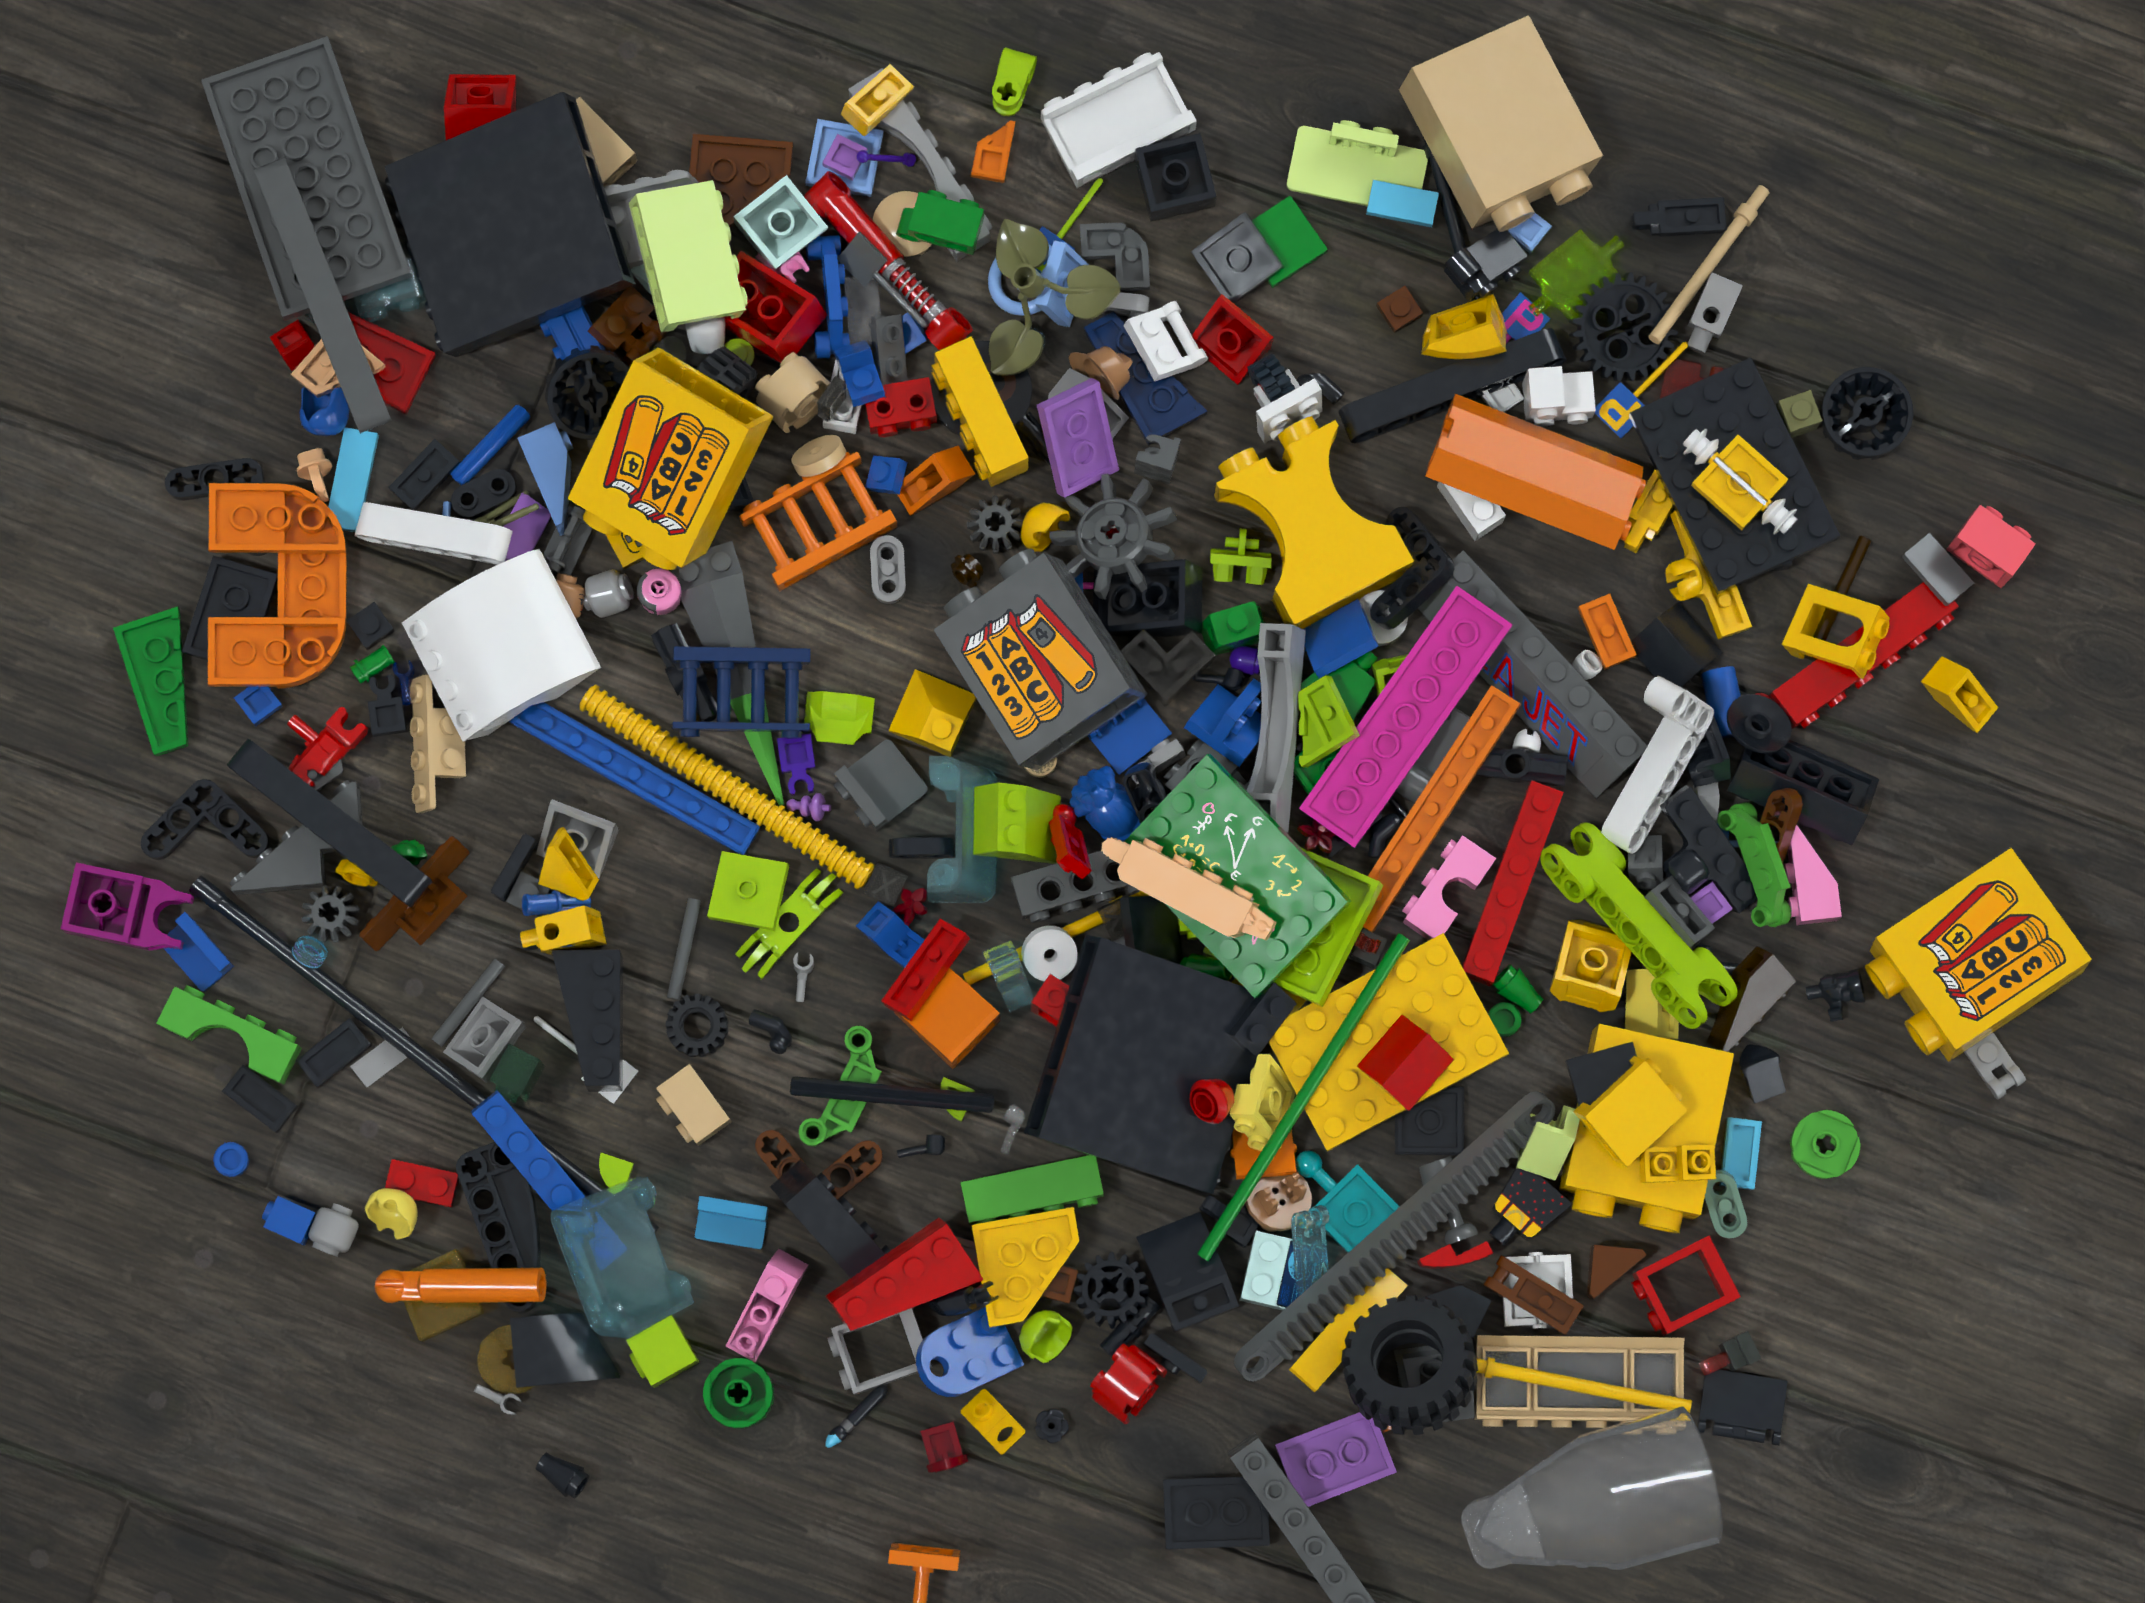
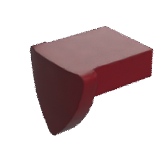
[920,1421,969,1473]

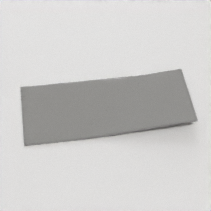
[350,1027,410,1088]

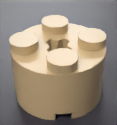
[755,352,833,433]

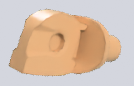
[296,448,332,502]

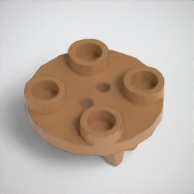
[1245,1171,1312,1232]

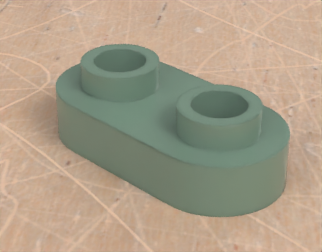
[1705,1170,1747,1238]

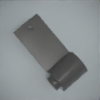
[1395,708,1470,804]

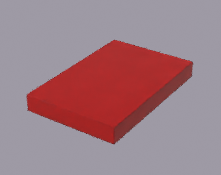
[348,312,436,415]

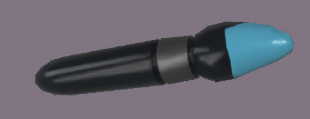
[826,1385,888,1448]

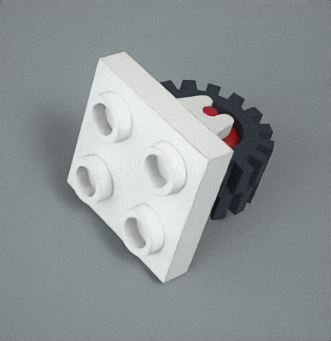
[1247,353,1322,444]

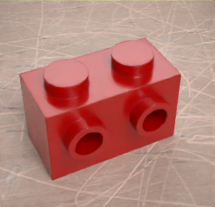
[865,377,937,437]

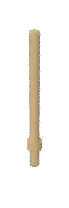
[1649,185,1769,344]

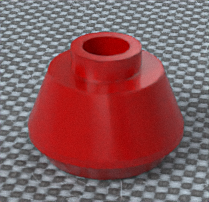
[1190,1079,1234,1124]

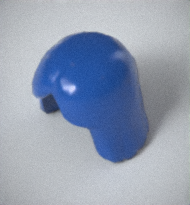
[299,387,350,436]

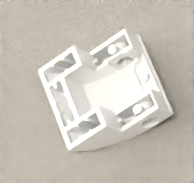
[402,549,601,742]

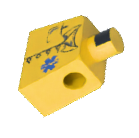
[520,906,606,955]

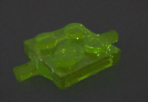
[1528,229,1624,320]

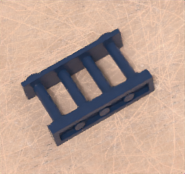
[672,646,810,739]

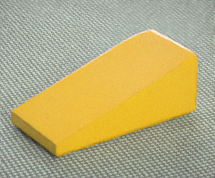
[841,64,914,136]

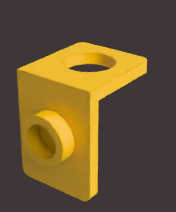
[961,1389,1025,1455]

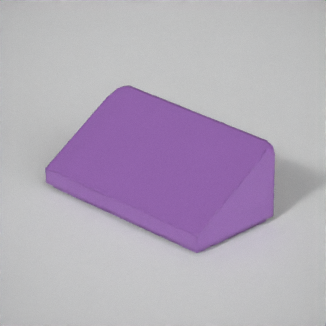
[503,493,551,561]

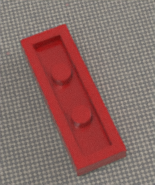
[881,918,970,1021]

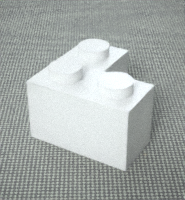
[1522,366,1596,427]
[1437,482,1506,541]

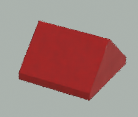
[1192,294,1273,385]
[1357,1014,1454,1111]

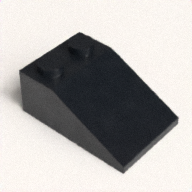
[1093,559,1203,637]

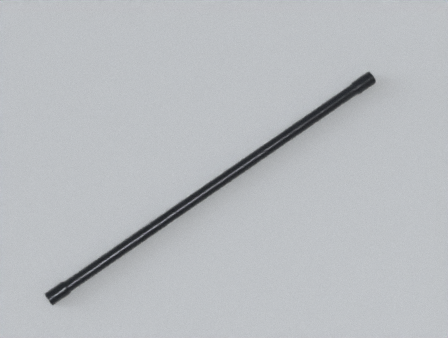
[189,875,659,1243]

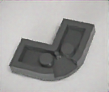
[1080,223,1150,291]

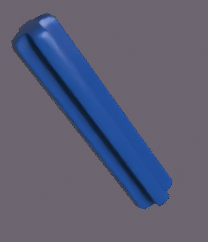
[451,404,530,485]

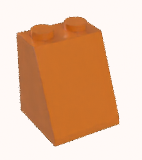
[894,968,1000,1069]

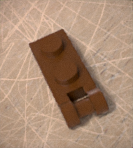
[1483,1255,1584,1335]

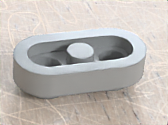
[870,535,906,604]

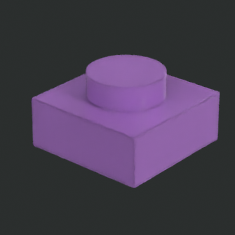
[822,134,868,181]
[1690,881,1732,924]

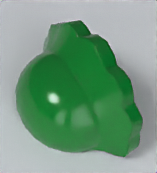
[392,840,428,866]

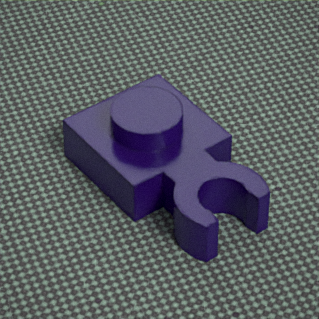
[777,734,816,796]

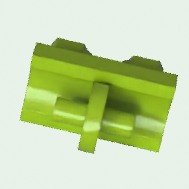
[1210,528,1272,585]

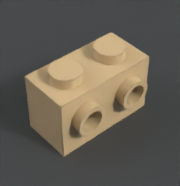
[656,1064,731,1146]

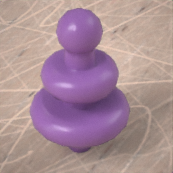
[786,793,831,821]

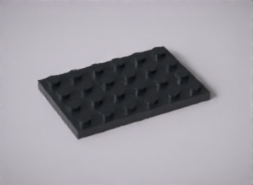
[1629,358,1840,595]

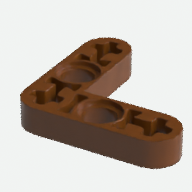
[755,1130,883,1200]

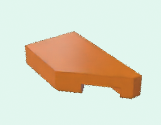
[971,120,1015,183]

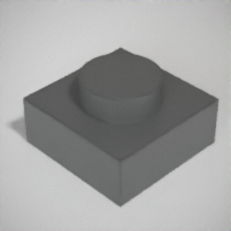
[506,871,552,917]

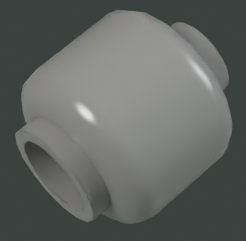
[583,569,634,618]
[308,1203,359,1257]

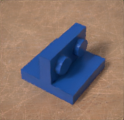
[1184,678,1262,767]

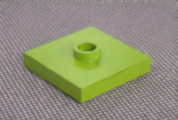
[707,851,789,931]

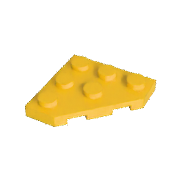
[972,1207,1079,1328]

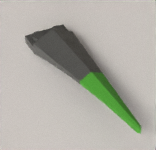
[671,541,784,806]

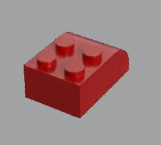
[721,251,827,363]

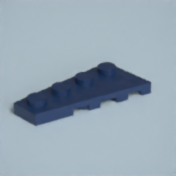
[1084,312,1208,446]

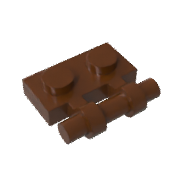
[588,286,667,367]

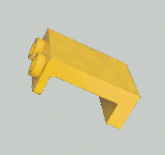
[1573,1056,1687,1167]

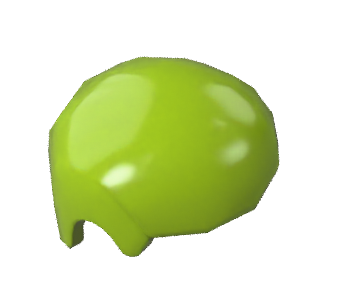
[1019,1310,1072,1363]

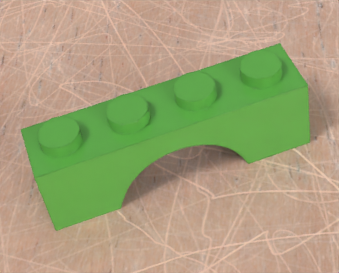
[156,985,302,1085]

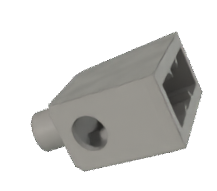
[1688,272,1743,353]

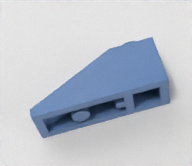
[517,422,573,536]

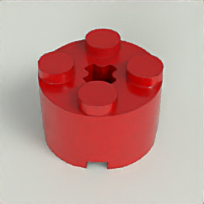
[1090,1343,1167,1425]

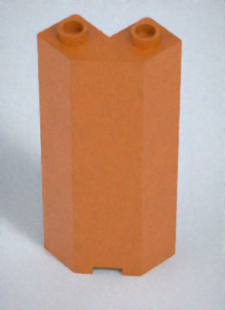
[1425,394,1646,550]

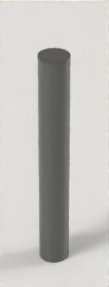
[667,898,701,1001]
[431,958,505,1047]

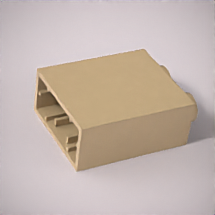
[1399,15,1603,232]

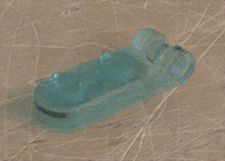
[1291,1205,1330,1296]

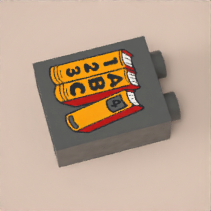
[934,549,1147,770]

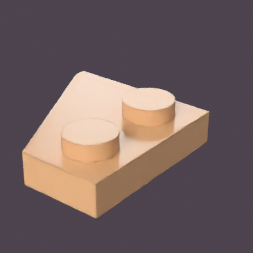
[291,339,386,398]

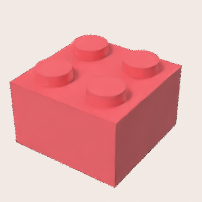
[1946,505,2036,588]

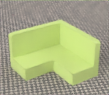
[1516,1105,1580,1180]

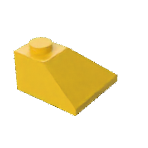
[888,669,976,758]

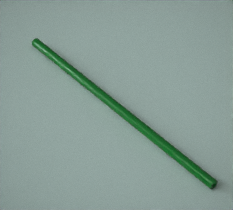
[1197,933,1410,1262]

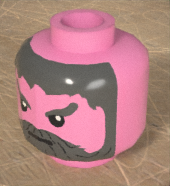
[637,568,681,615]

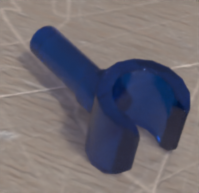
[393,660,415,705]

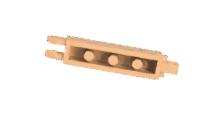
[1101,837,1276,940]

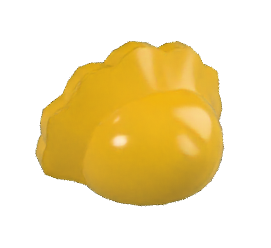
[336,859,378,887]

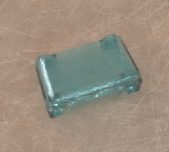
[927,756,998,903]
[551,1177,694,1339]

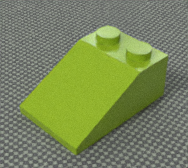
[973,782,1061,864]

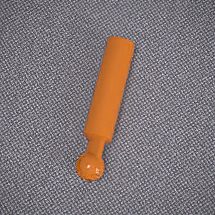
[375,1268,546,1303]

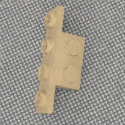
[409,675,466,813]

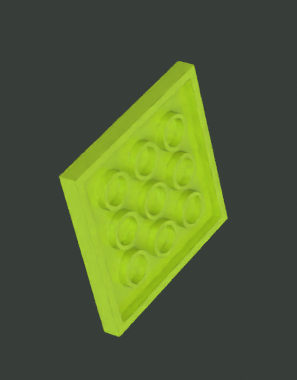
[1203,847,1384,1007]

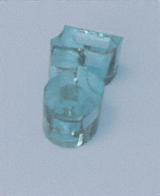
[982,940,1033,1013]

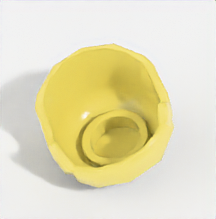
[365,1188,418,1239]

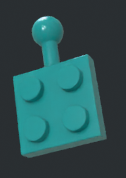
[1295,1150,1399,1253]

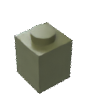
[1776,390,1822,438]

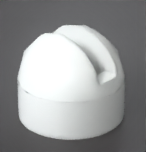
[1572,650,1602,680]
[1512,729,1541,753]

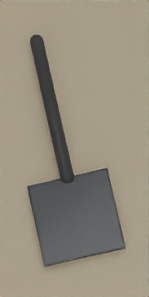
[837,232,927,328]

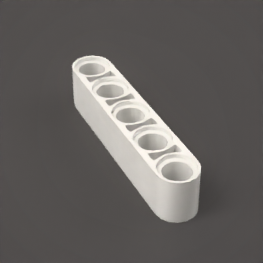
[354,502,513,565]

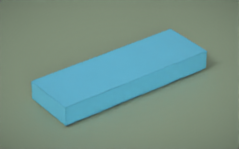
[328,427,379,532]

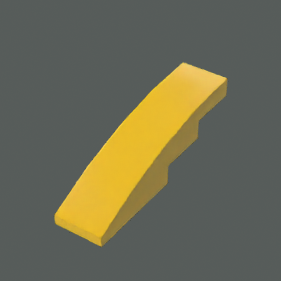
[1289,1267,1408,1392]

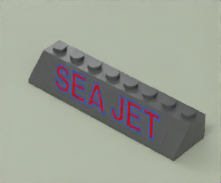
[1417,550,1647,799]

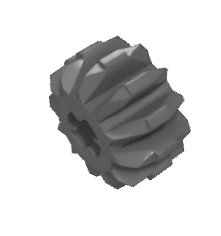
[967,496,1023,554]
[301,885,360,943]

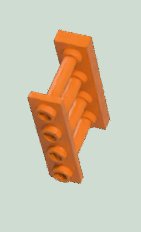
[739,452,898,592]

